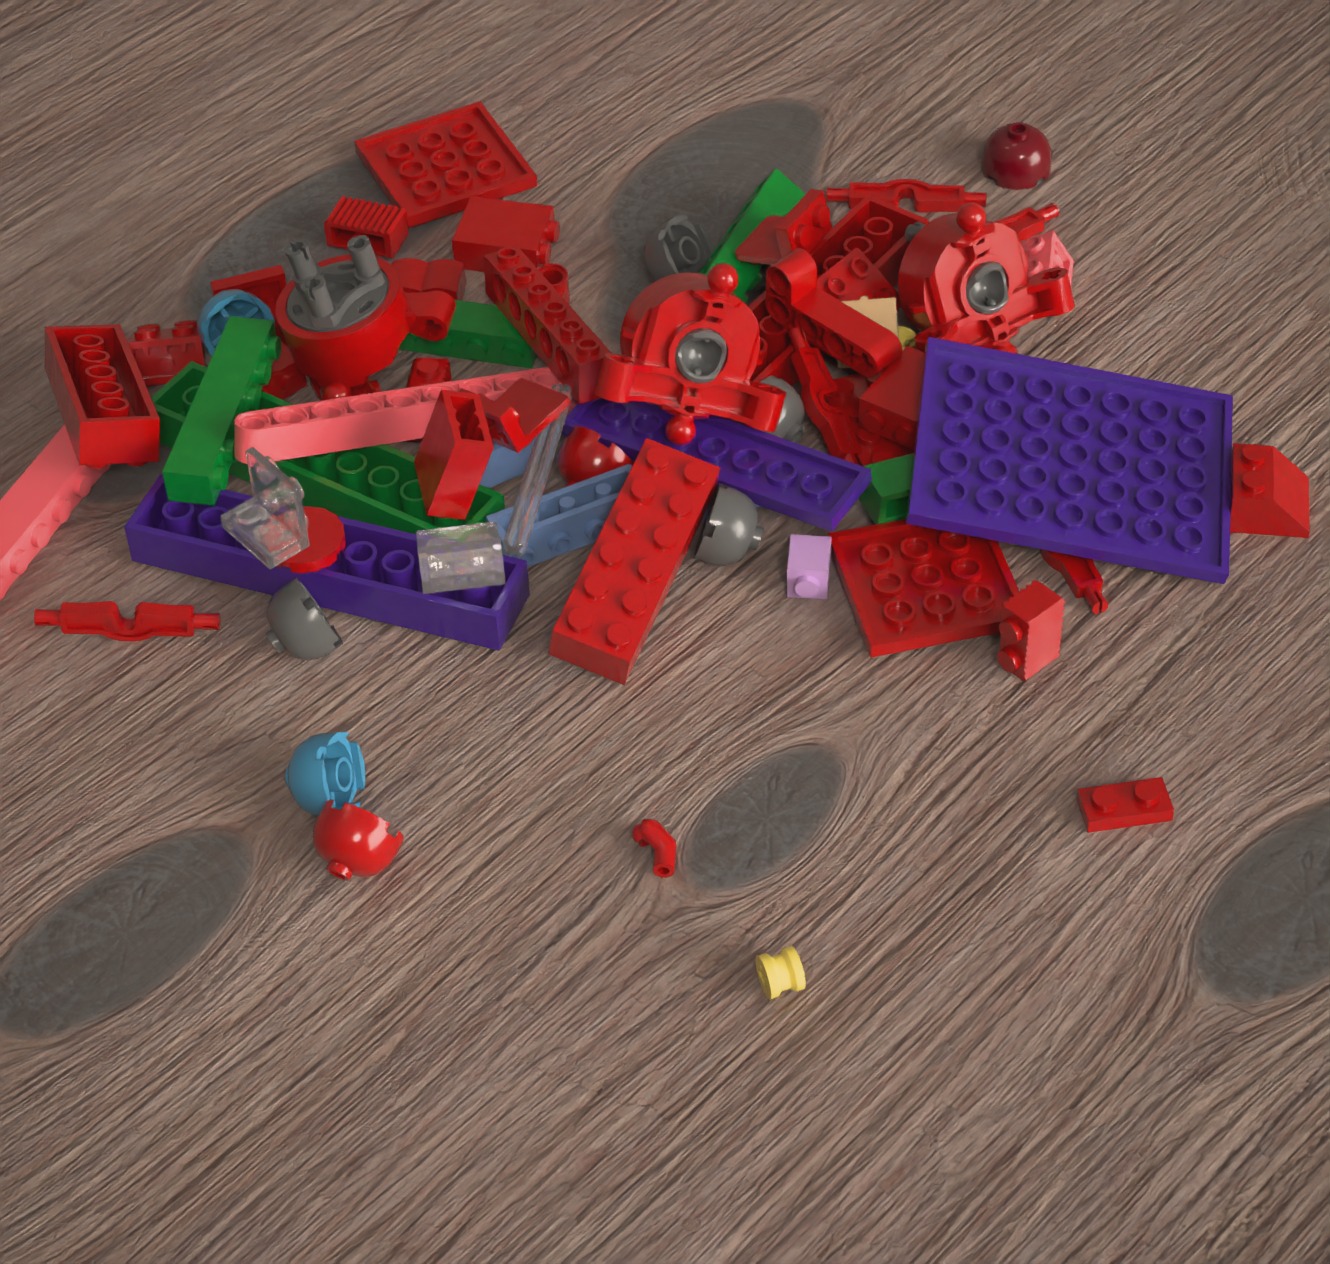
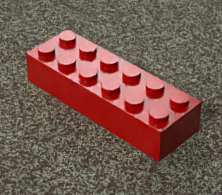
[45,324,160,468]
[548,438,721,685]

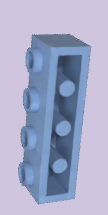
[486,464,632,568]

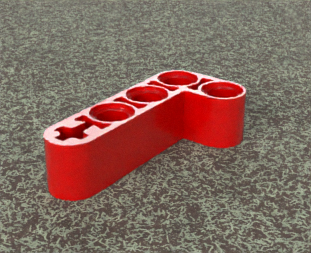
[765,248,903,378]

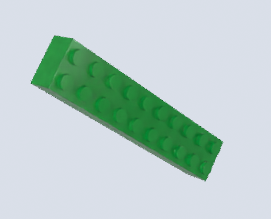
[151,361,505,551]

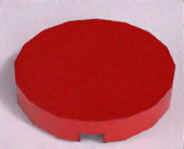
[264,506,346,574]

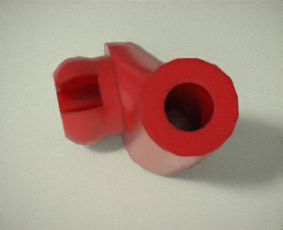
[632,819,677,878]

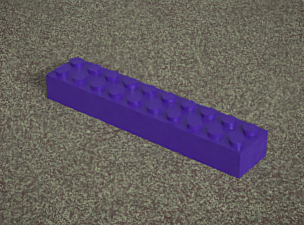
[124,474,530,651]

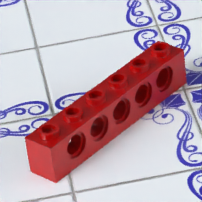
[484,247,611,404]

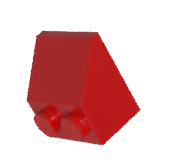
[1230,443,1310,538]

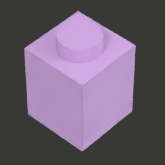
[787,534,831,599]

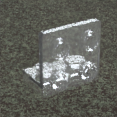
[220,447,310,569]
[416,522,506,594]

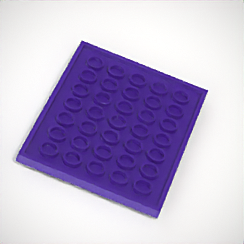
[906,337,1233,584]

